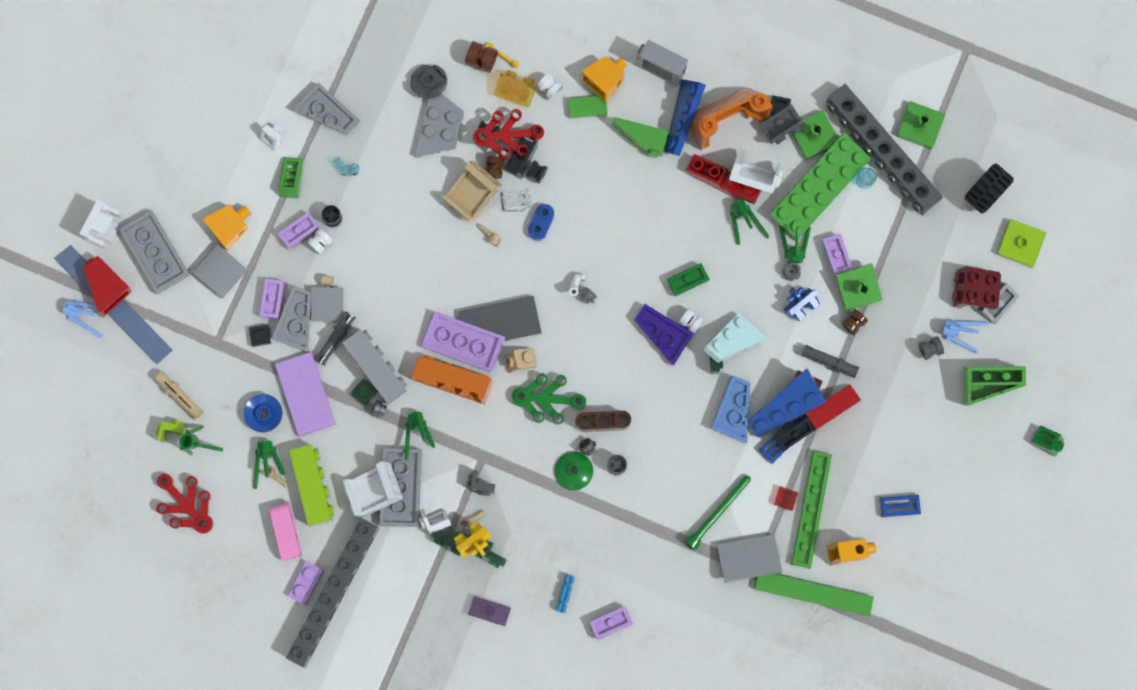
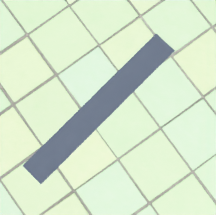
[55,245,172,364]

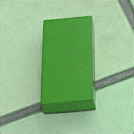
[568,96,607,118]

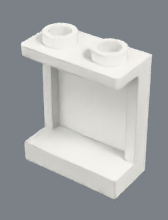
[729,149,784,194]
[343,461,403,518]

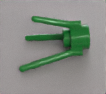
[730,200,769,245]
[779,226,811,263]
[404,412,435,460]
[179,425,223,455]
[253,441,285,489]

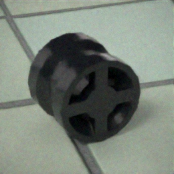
[526,160,548,184]

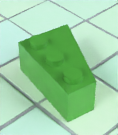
[963,366,1026,406]

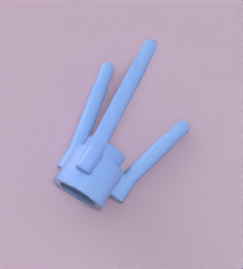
[63,300,103,338]
[942,319,989,353]

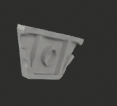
[415,94,464,158]

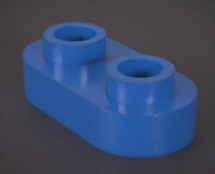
[528,204,554,241]

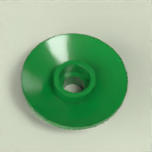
[555,452,593,490]

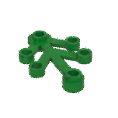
[511,373,586,425]

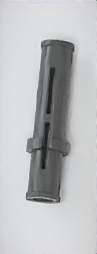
[315,311,356,366]
[802,345,860,378]

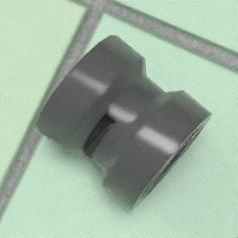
[919,336,944,360]
[607,454,627,476]

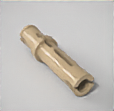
[154,371,203,420]

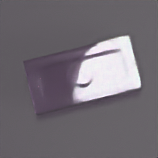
[468,596,511,626]

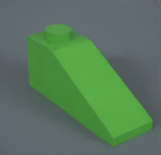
[612,117,668,158]

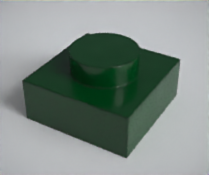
[709,356,723,375]
[350,379,378,406]

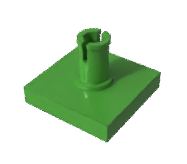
[897,101,945,150]
[792,110,838,160]
[835,263,883,311]

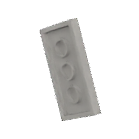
[119,210,190,294]
[379,448,422,527]

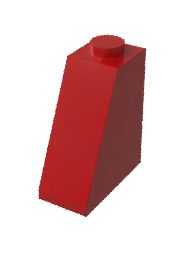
[83,256,131,317]

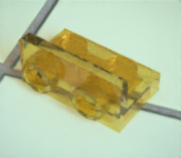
[493,70,537,108]

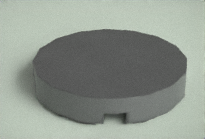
[410,65,448,99]

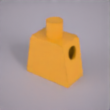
[581,57,627,103]
[203,205,252,251]
[827,539,877,566]

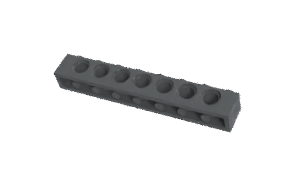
[826,83,943,215]
[286,518,380,668]

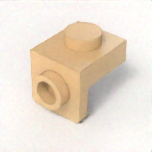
[505,348,537,373]

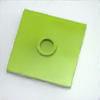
[997,219,1046,268]

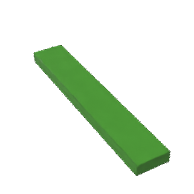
[791,451,832,569]
[754,574,874,616]

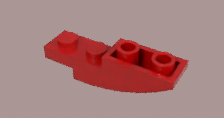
[686,154,762,204]

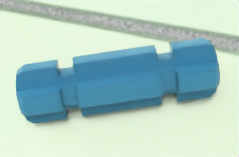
[556,574,575,613]

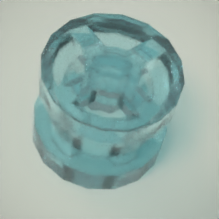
[856,167,877,189]

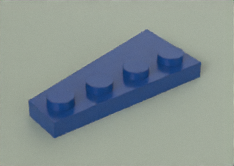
[664,79,706,156]
[748,368,826,438]

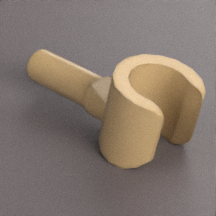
[478,224,501,247]
[320,275,334,287]
[262,465,288,487]
[459,510,485,530]

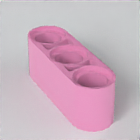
[269,502,302,561]

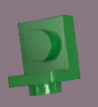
[1031,425,1065,456]

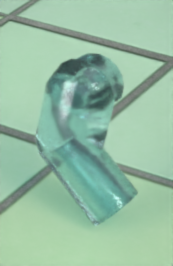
[332,157,359,176]

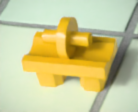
[454,522,492,558]

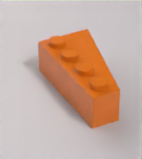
[411,355,492,405]

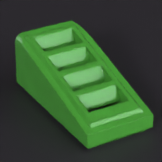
[278,157,303,198]

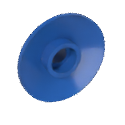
[244,394,283,433]

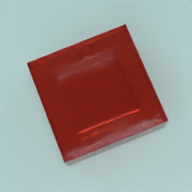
[774,486,798,511]

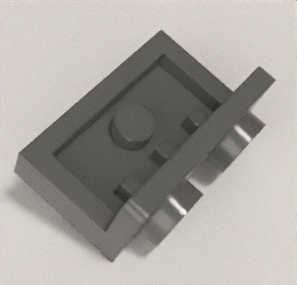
[760,104,804,145]

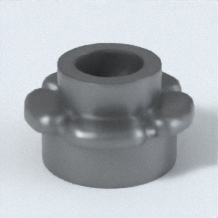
[782,262,801,281]
[580,287,597,304]
[371,400,387,418]
[578,438,596,456]

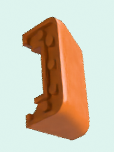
[690,88,773,150]

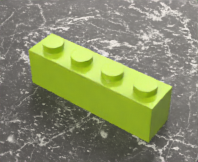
[289,444,335,527]

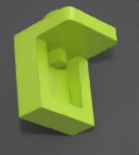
[156,420,188,443]

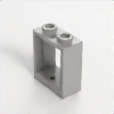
[637,40,688,87]

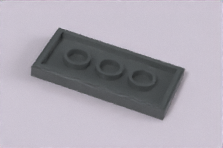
[459,296,542,341]

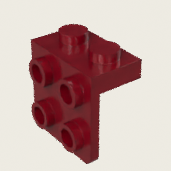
[952,266,1001,310]

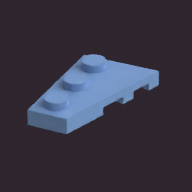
[711,375,750,444]

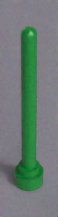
[684,476,751,551]

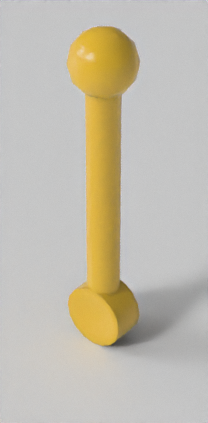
[486,43,519,68]

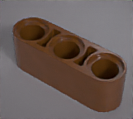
[575,410,631,432]

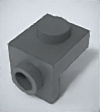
[468,470,496,496]

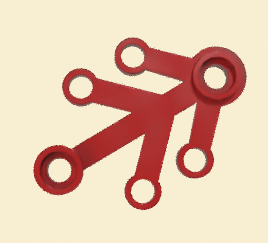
[473,109,544,159]
[156,474,213,534]

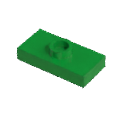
[667,263,710,297]

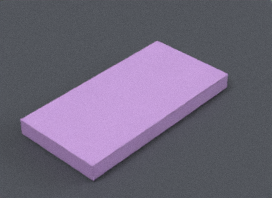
[421,311,505,373]
[275,352,336,437]

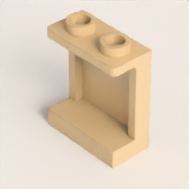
[442,161,502,221]

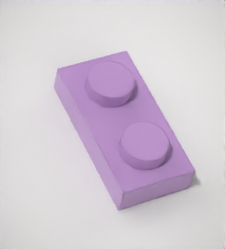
[277,212,320,250]
[822,234,853,276]
[260,279,285,319]
[288,561,324,605]
[589,606,633,640]

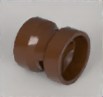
[485,156,504,179]
[841,309,868,336]

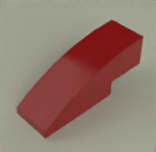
[806,385,861,431]

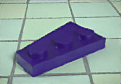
[634,304,694,366]

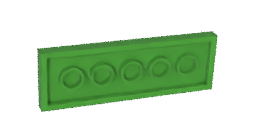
[768,132,871,240]

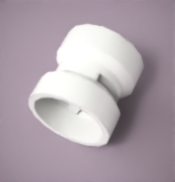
[537,73,563,100]
[306,228,333,255]
[679,308,705,334]

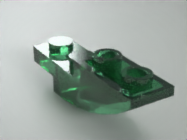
[431,531,507,568]

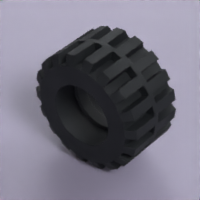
[964,163,1014,214]

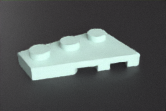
[704,313,767,363]

